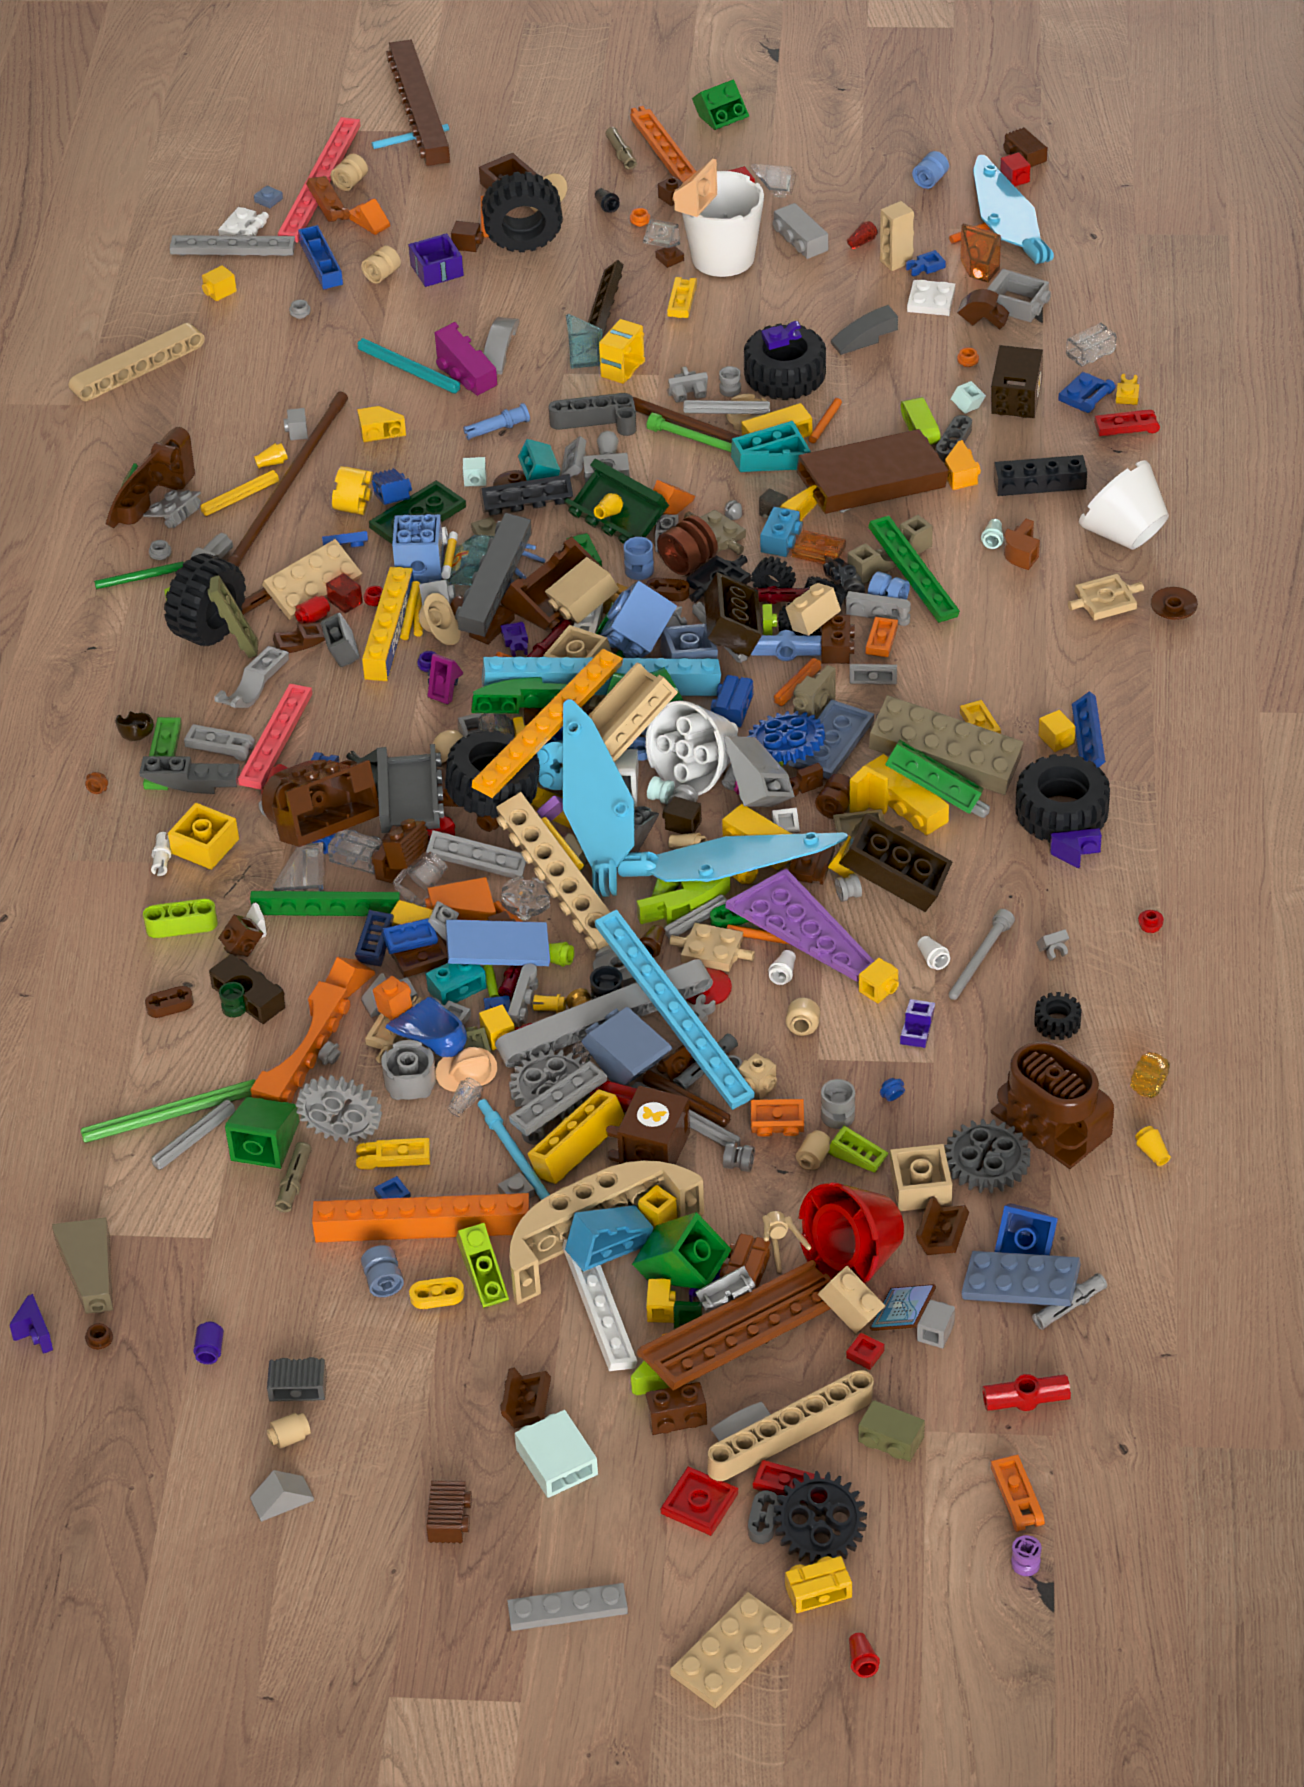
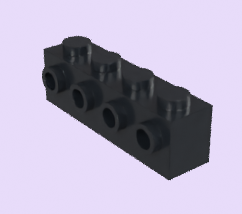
[994,455,1087,496]
[480,474,573,516]

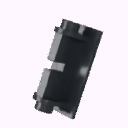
[823,556,856,586]

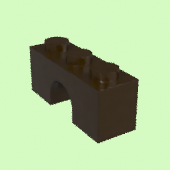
[209,954,286,1024]

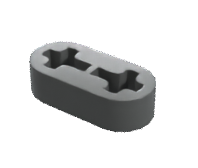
[748,1491,779,1544]

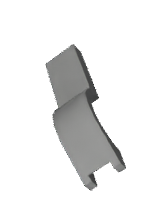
[215,646,289,708]

